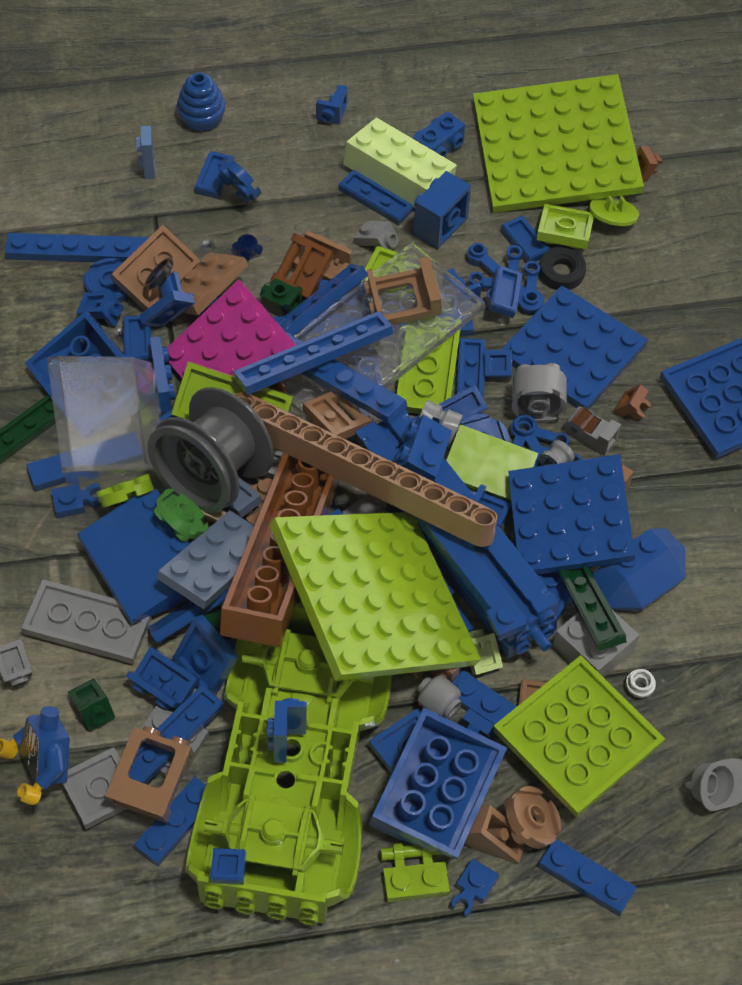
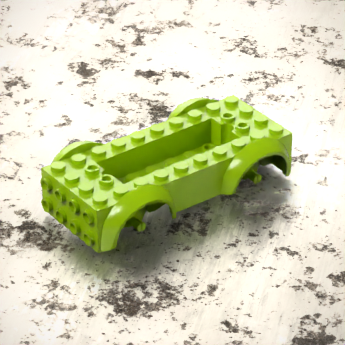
[185,601,392,925]

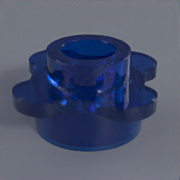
[232,234,263,261]

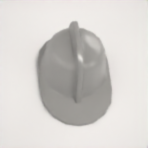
[685,758,742,811]

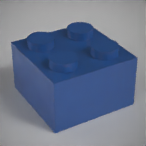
[413,171,471,250]

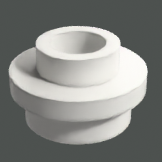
[626,669,656,698]

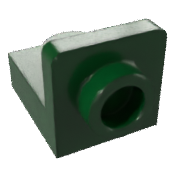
[68,678,115,731]

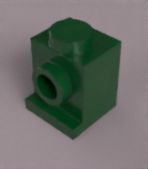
[260,278,302,317]

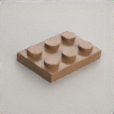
[109,225,201,311]
[180,252,249,315]

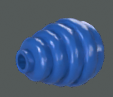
[176,73,226,131]

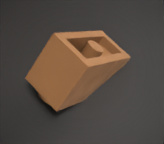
[465,805,525,863]

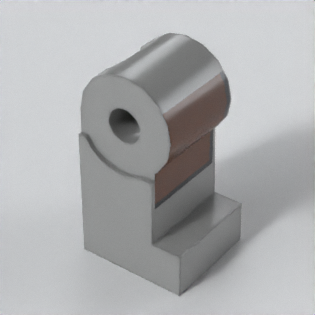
[564,406,621,456]

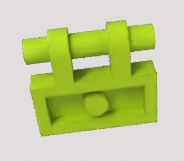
[380,843,450,903]

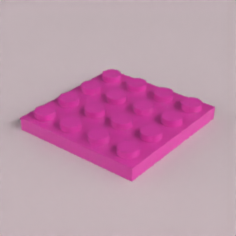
[167,279,296,387]

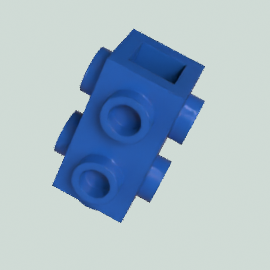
[412,111,465,157]

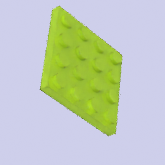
[493,655,665,818]

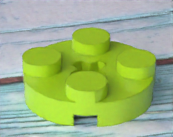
[96,473,154,508]

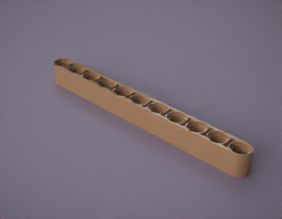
[235,393,497,547]

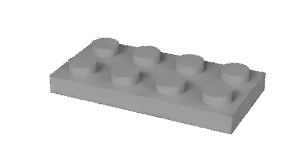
[21,579,152,664]

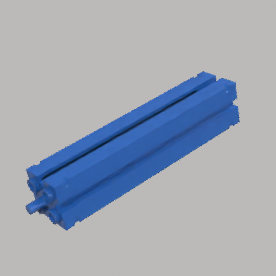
[355,409,558,658]

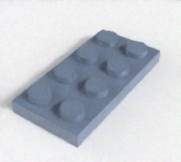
[157,511,254,609]

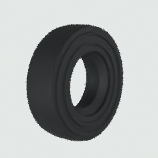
[540,247,586,290]

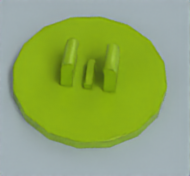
[589,196,639,226]

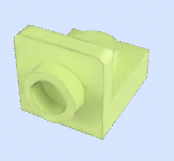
[469,629,503,675]

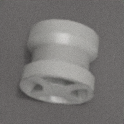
[539,440,575,466]

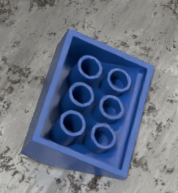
[25,311,157,438]
[77,489,191,624]
[368,708,507,859]

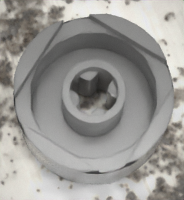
[512,363,567,423]

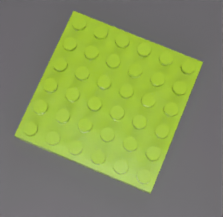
[473,74,644,213]
[269,512,481,681]

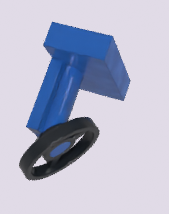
[140,258,195,327]

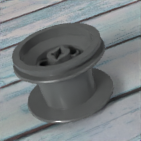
[148,387,274,514]

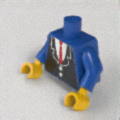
[0,706,70,805]

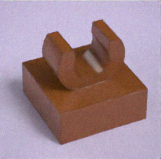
[636,146,663,182]
[614,384,651,420]

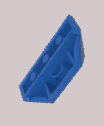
[593,528,685,610]

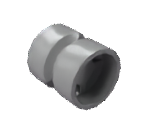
[419,400,463,448]

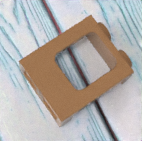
[363,257,442,325]
[105,726,195,823]

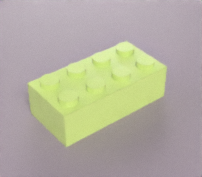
[343,117,457,207]

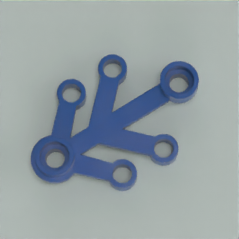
[467,243,544,314]
[510,415,582,467]

